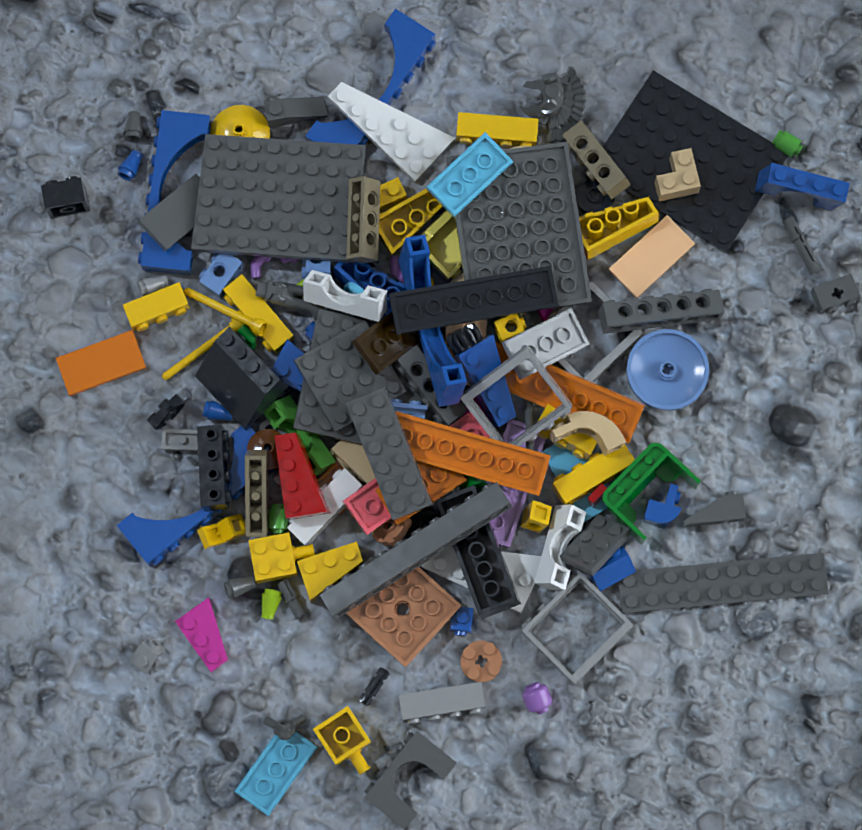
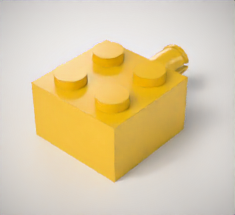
[248,533,315,584]
[313,706,372,775]

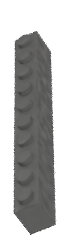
[320,482,513,619]

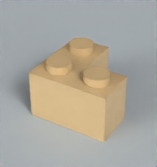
[654,148,701,202]

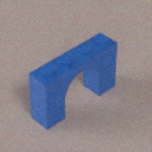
[755,163,850,211]

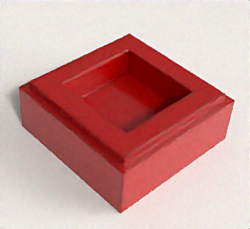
[588,484,607,508]

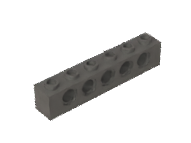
[598,289,725,334]

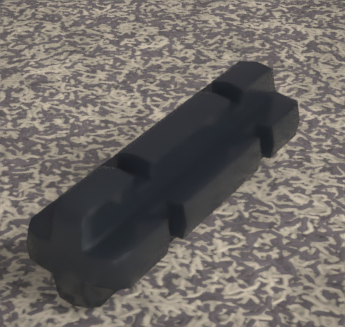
[359,667,390,706]

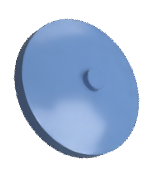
[626,329,709,411]

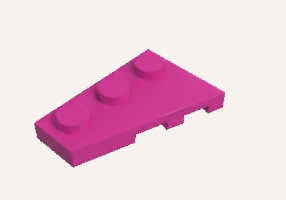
[175,597,228,673]

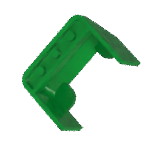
[602,442,701,545]

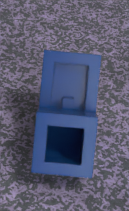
[643,484,681,526]

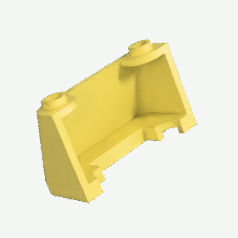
[420,210,462,280]

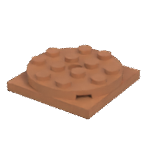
[346,567,462,668]

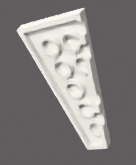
[327,82,455,182]
[420,546,541,614]

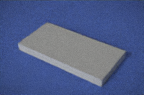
[502,308,590,380]

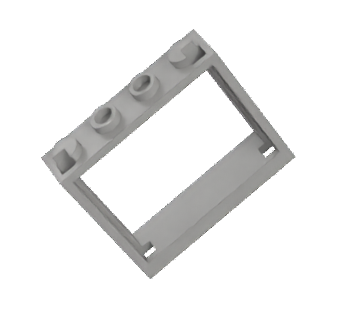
[548,281,643,383]
[461,345,572,446]
[521,572,634,686]

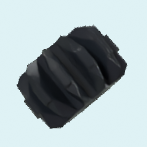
[446,323,483,354]

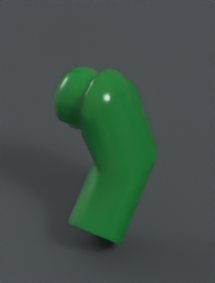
[237,324,256,350]

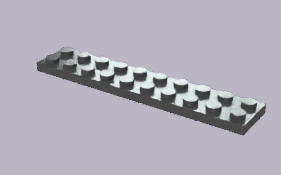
[618,553,829,614]

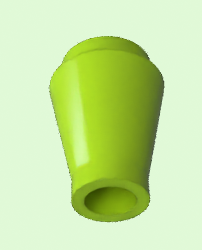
[261,588,282,620]

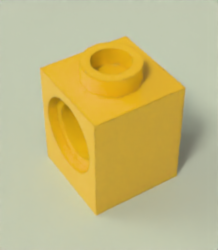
[493,314,527,344]
[521,500,552,533]

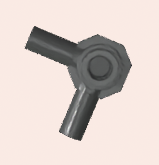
[263,715,306,740]

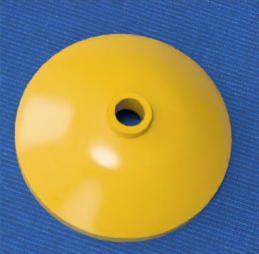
[210,105,270,139]

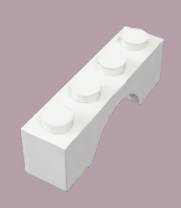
[303,270,387,322]
[534,504,586,590]

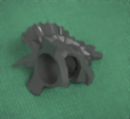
[520,66,586,142]

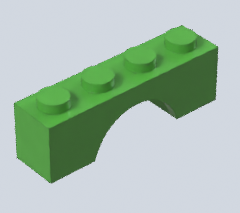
[263,395,336,476]

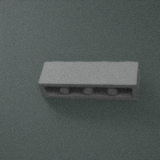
[399,682,486,724]

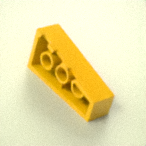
[579,197,659,260]

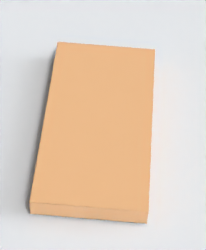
[608,215,695,299]

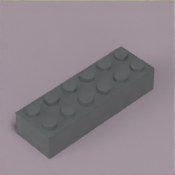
[346,387,434,520]

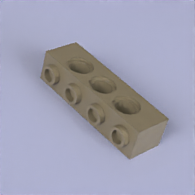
[562,120,631,200]
[346,176,380,264]
[245,450,269,537]

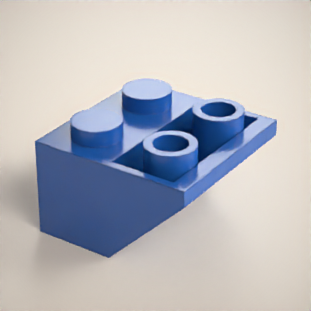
[588,545,636,591]

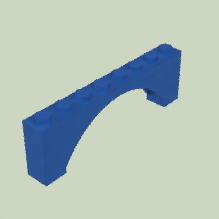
[305,8,436,145]
[138,110,211,276]
[398,235,467,407]
[116,426,275,566]

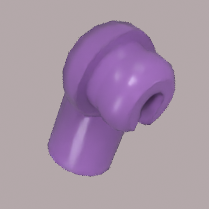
[250,256,271,280]
[390,256,404,283]

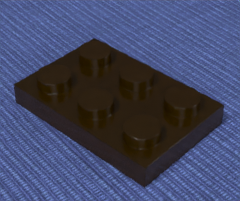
[352,312,420,375]

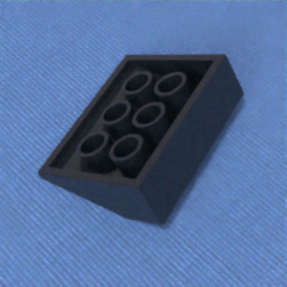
[195,327,289,430]

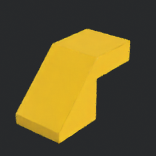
[197,514,246,549]

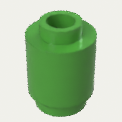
[772,130,803,158]
[268,504,289,535]

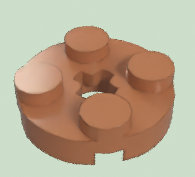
[372,518,412,547]
[460,641,502,683]

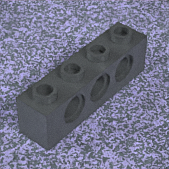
[394,345,467,426]

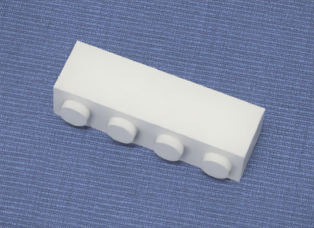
[287,468,364,545]

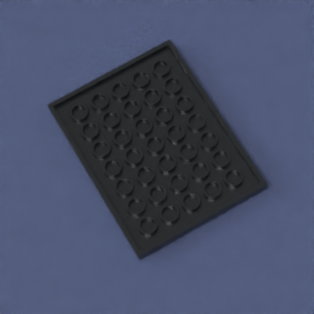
[592,70,788,254]

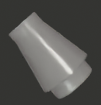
[137,275,169,297]

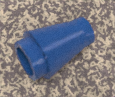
[117,150,143,181]
[202,400,232,421]

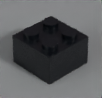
[41,176,90,219]

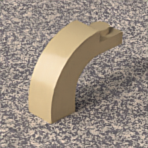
[549,411,626,456]

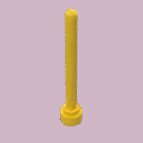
[184,287,268,336]
[162,318,243,380]

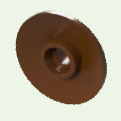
[247,429,282,470]

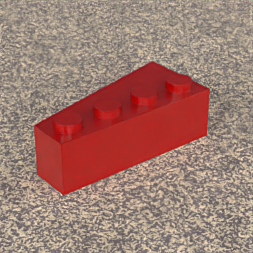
[275,432,331,520]

